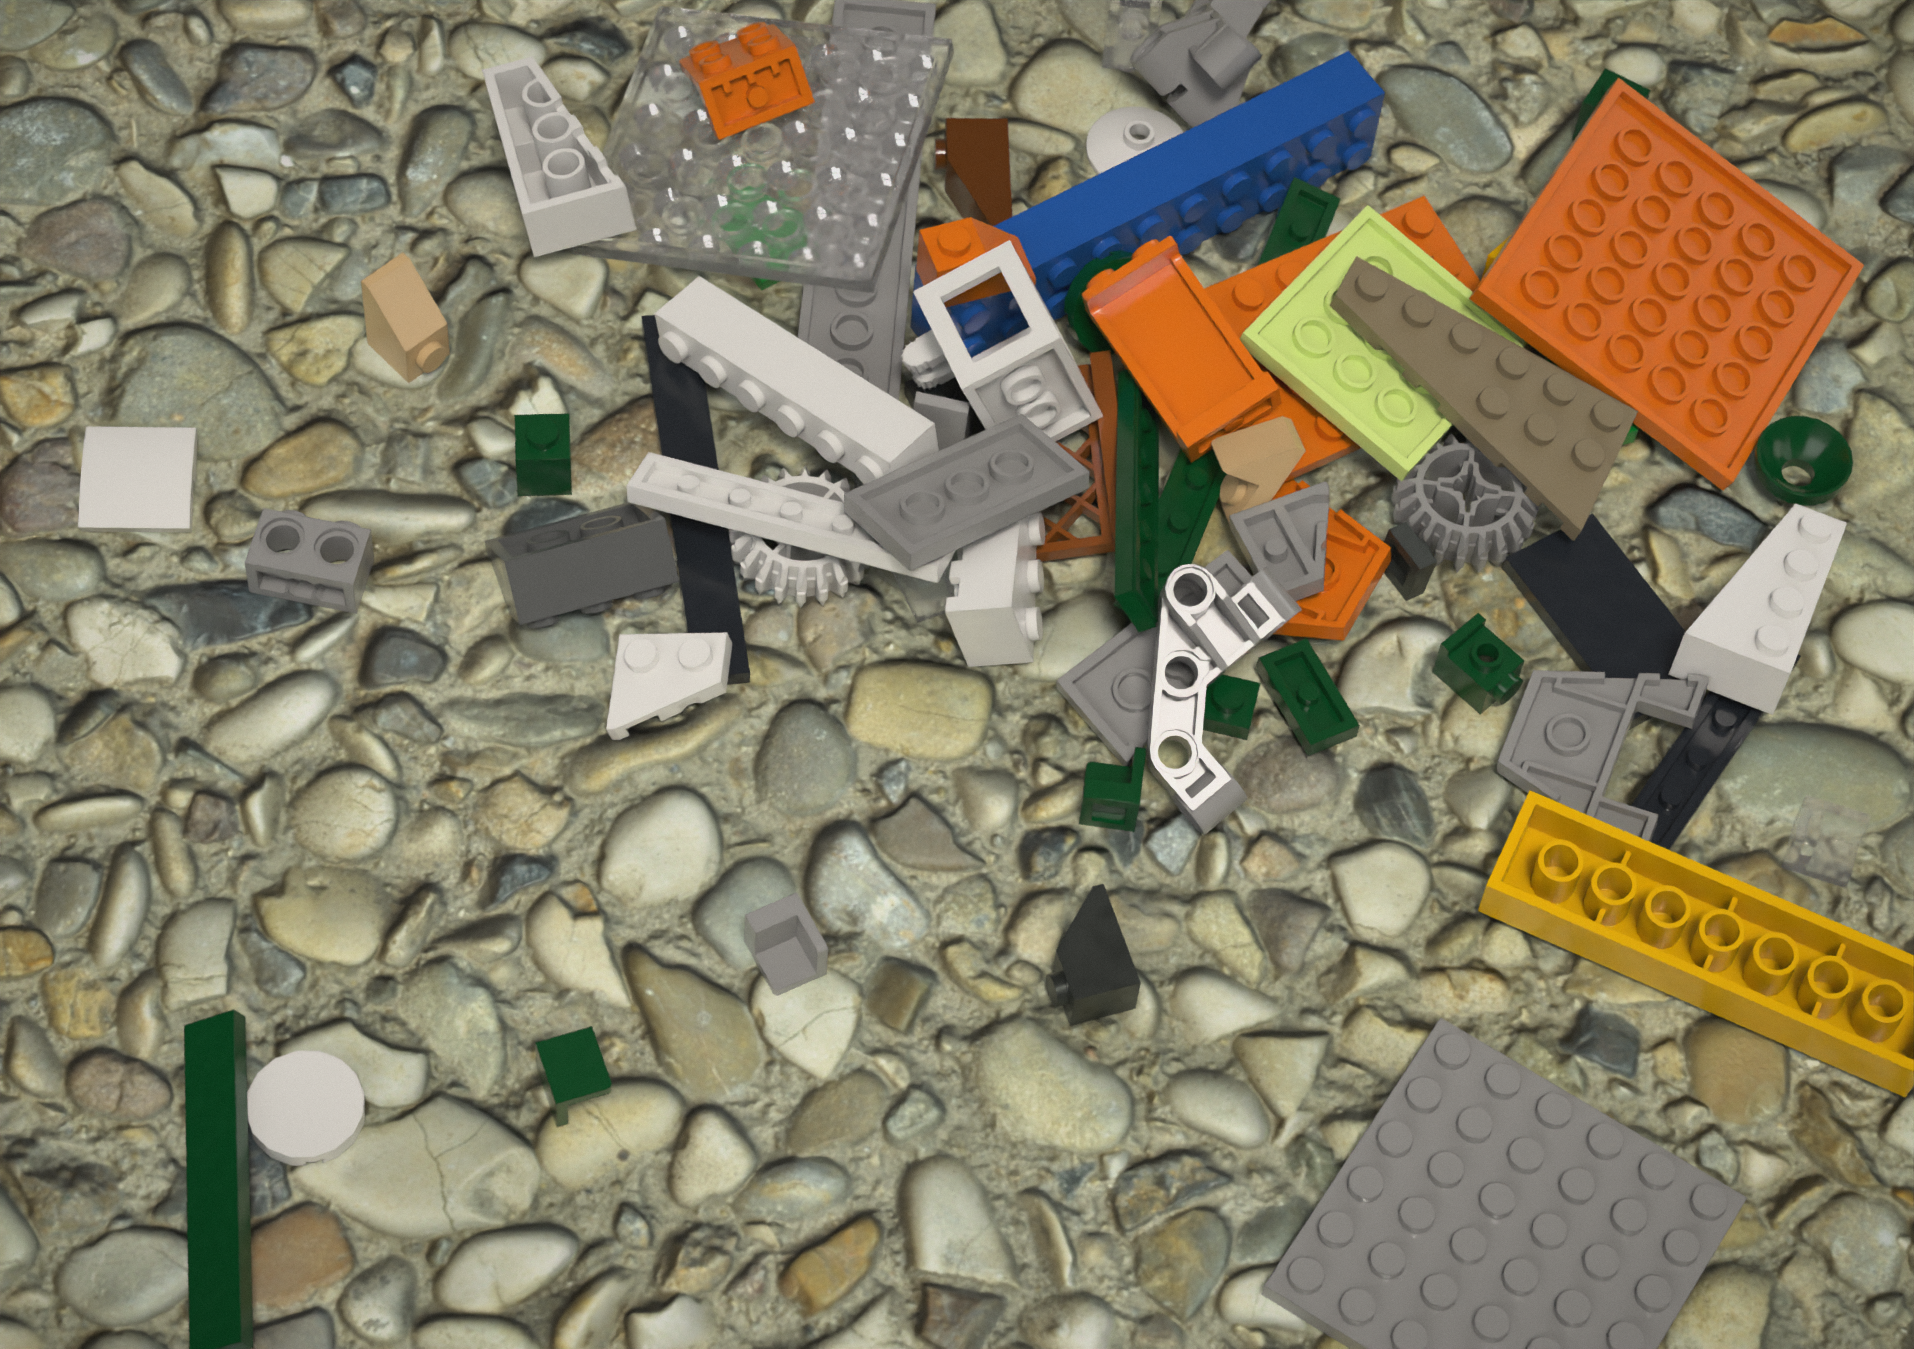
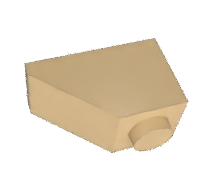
[361,252,450,383]

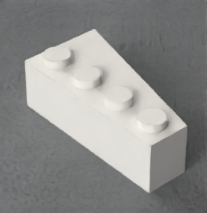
[482,57,637,257]
[1668,504,1847,715]
[945,512,1045,667]

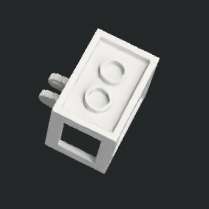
[901,240,1103,442]

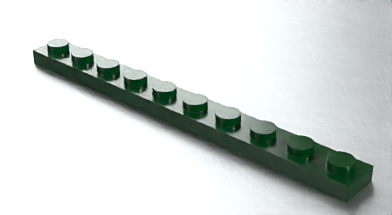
[1113,177,1341,609]

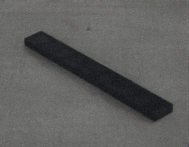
[641,315,750,685]

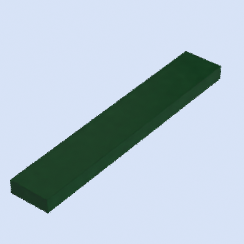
[1114,369,1159,632]
[184,1009,253,1349]

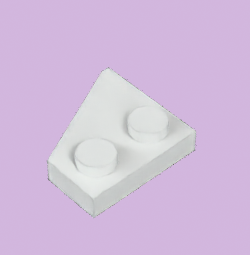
[606,632,732,740]

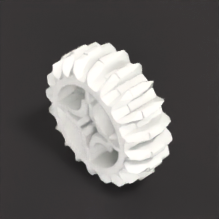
[729,465,870,608]

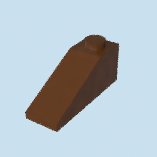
[934,118,1012,226]

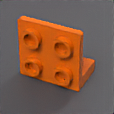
[679,22,815,140]

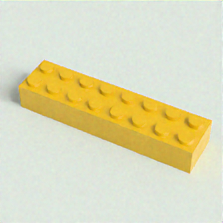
[1478,790,1914,1098]

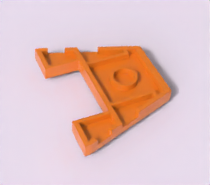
[1272,479,1391,641]

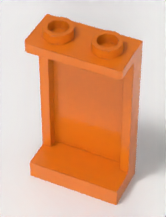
[1081,236,1282,463]

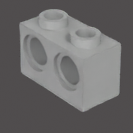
[245,508,374,614]

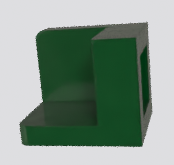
[1079,747,1146,832]
[535,1026,612,1127]

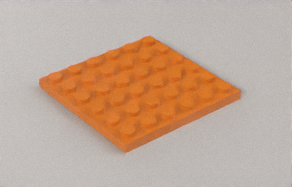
[1469,78,1864,491]

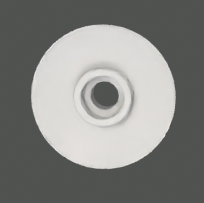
[1086,107,1183,175]

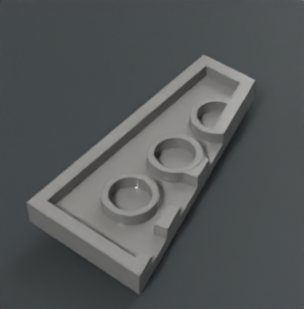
[1056,550,1252,767]

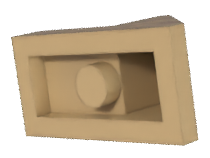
[1211,416,1306,524]

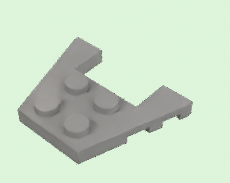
[1497,670,1709,842]

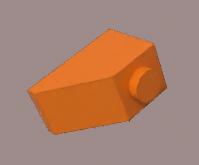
[916,217,1036,308]

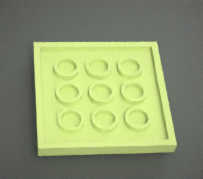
[1240,205,1528,481]

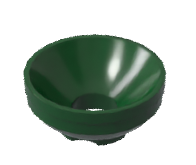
[1754,416,1853,506]

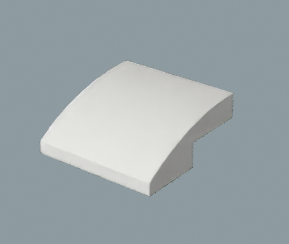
[78,426,197,533]

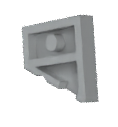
[1229,481,1329,601]

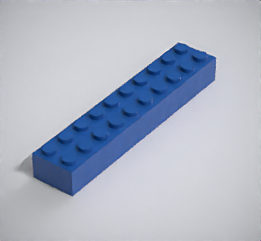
[910,51,1385,358]

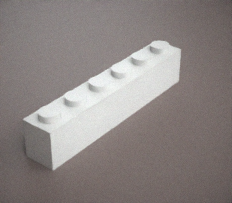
[654,276,939,484]

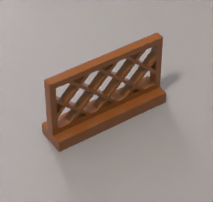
[1036,350,1118,562]

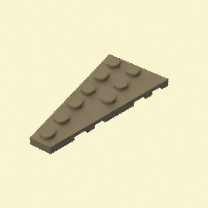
[1330,256,1638,541]

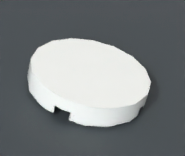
[247,1051,365,1166]

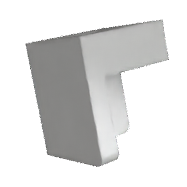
[744,892,828,995]

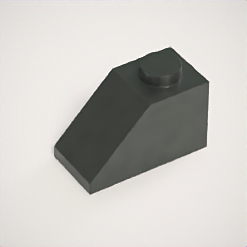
[1046,884,1141,1026]

